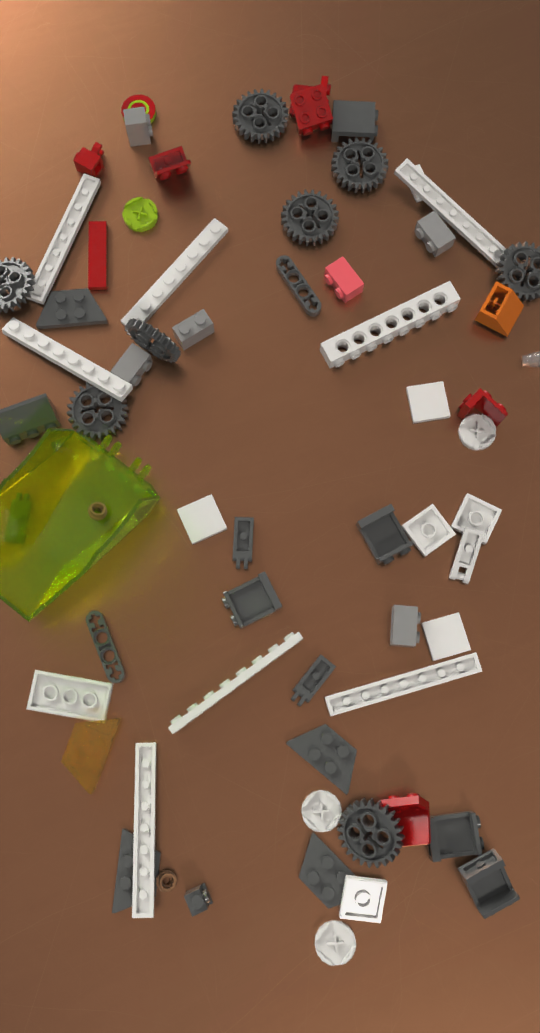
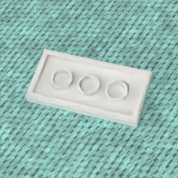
[26,670,114,723]

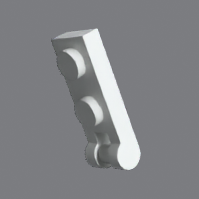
[449,527,485,584]

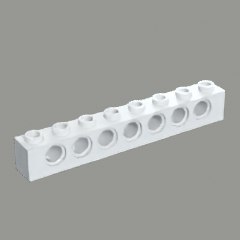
[320,281,461,368]

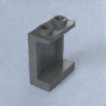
[331,100,378,143]
[356,504,414,565]
[221,571,282,629]
[428,811,484,862]
[458,848,520,919]

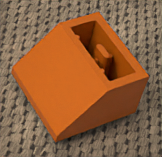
[475,281,524,337]

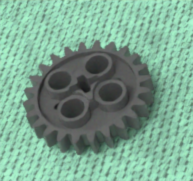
[232,89,289,144]
[331,137,389,193]
[281,189,339,246]
[495,241,540,302]
[0,257,36,313]
[124,318,181,363]
[67,382,129,441]
[337,798,405,868]

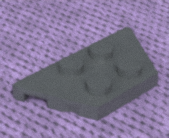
[36,288,108,329]
[286,724,357,795]
[112,828,161,913]
[298,832,356,909]

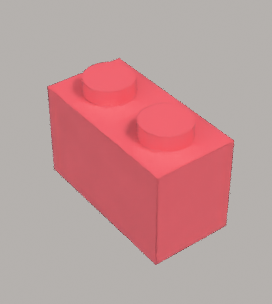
[324,256,364,303]

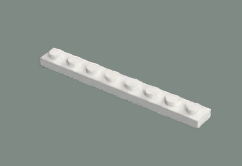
[394,158,506,269]
[26,174,101,305]
[121,218,228,326]
[2,317,133,402]
[168,632,303,734]
[324,652,482,716]
[132,742,157,918]

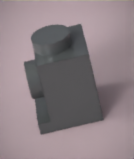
[184,883,213,917]

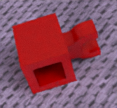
[73,142,104,178]

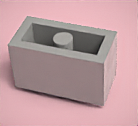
[123,107,153,147]
[414,210,456,257]
[172,309,215,350]
[110,343,153,387]
[390,605,421,648]

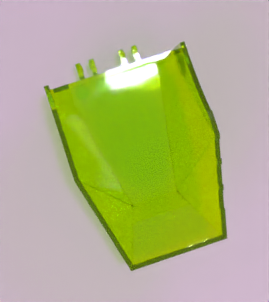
[0,428,160,622]

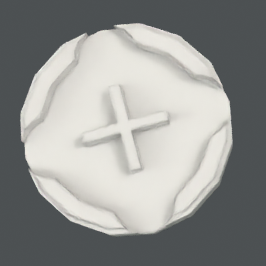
[458,413,496,451]
[301,790,342,832]
[314,920,356,966]

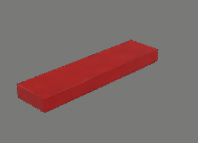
[88,221,107,290]

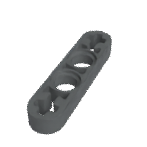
[276,255,321,317]
[86,610,126,683]

